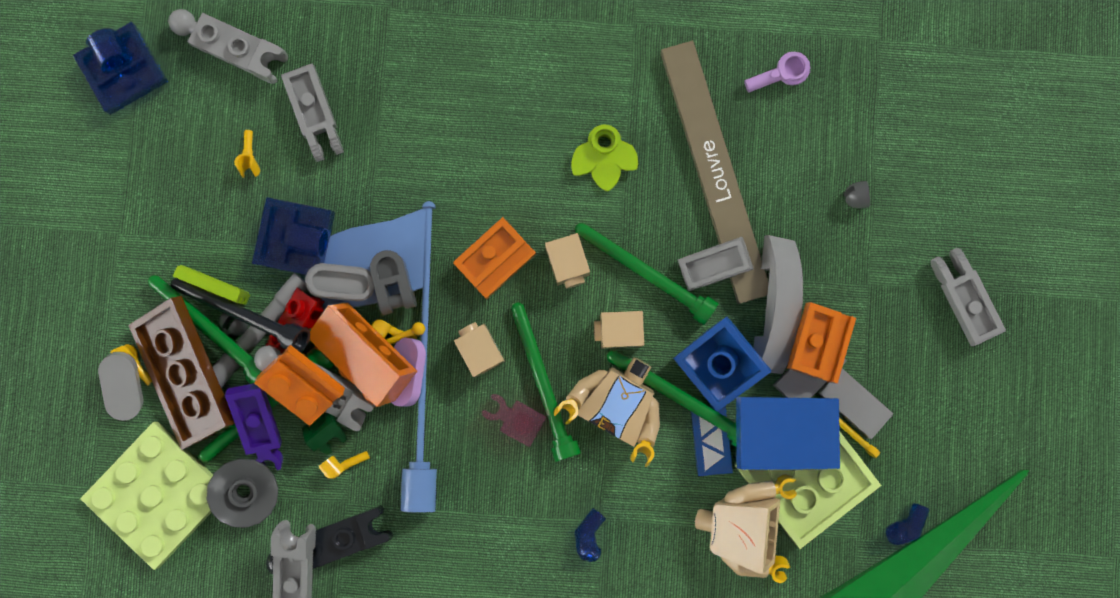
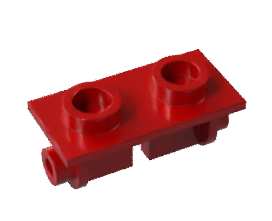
[265,288,325,354]

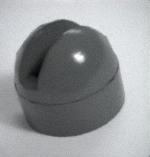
[844,181,870,209]
[218,313,249,337]

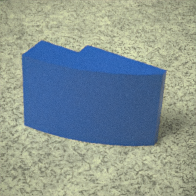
[736,397,840,470]

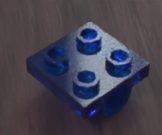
[73,22,169,115]
[252,197,335,275]

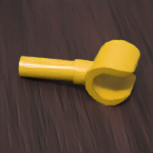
[234,130,260,178]
[371,320,418,339]
[110,344,152,386]
[319,451,370,479]

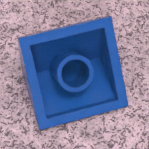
[673,316,772,412]

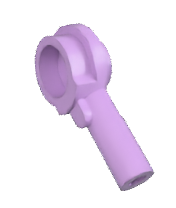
[744,51,811,93]

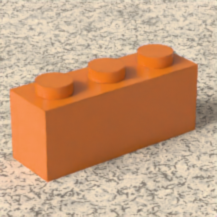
[310,302,417,407]

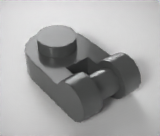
[370,250,417,315]

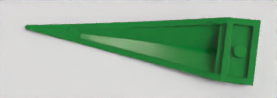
[819,470,1029,598]

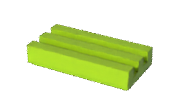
[173,265,251,305]

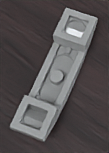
[754,235,803,374]

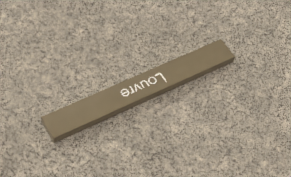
[660,40,768,304]

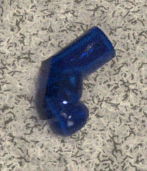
[886,503,930,545]
[574,508,606,562]

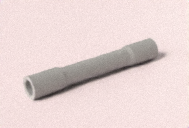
[212,273,307,388]

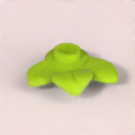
[571,124,638,192]

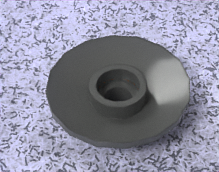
[206,459,279,528]

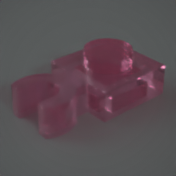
[482,394,546,447]

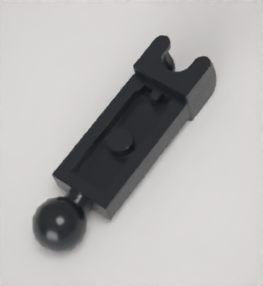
[266,505,393,574]

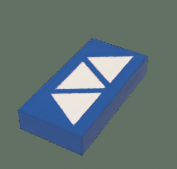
[690,405,733,476]

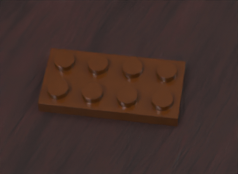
[128,296,235,450]

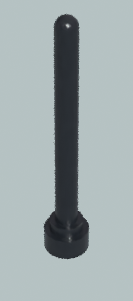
[170,278,310,352]

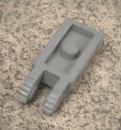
[281,63,344,162]
[931,248,1006,346]

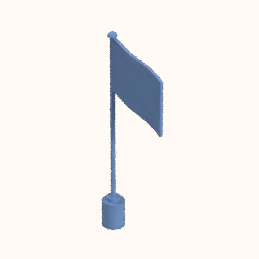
[321,201,437,512]

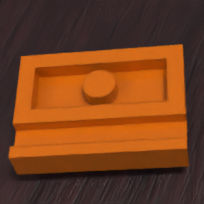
[453,217,536,300]
[787,302,856,384]
[254,344,345,426]

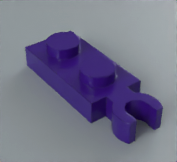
[225,383,283,470]

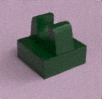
[302,412,347,455]

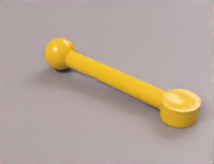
[386,322,425,345]
[839,417,880,459]

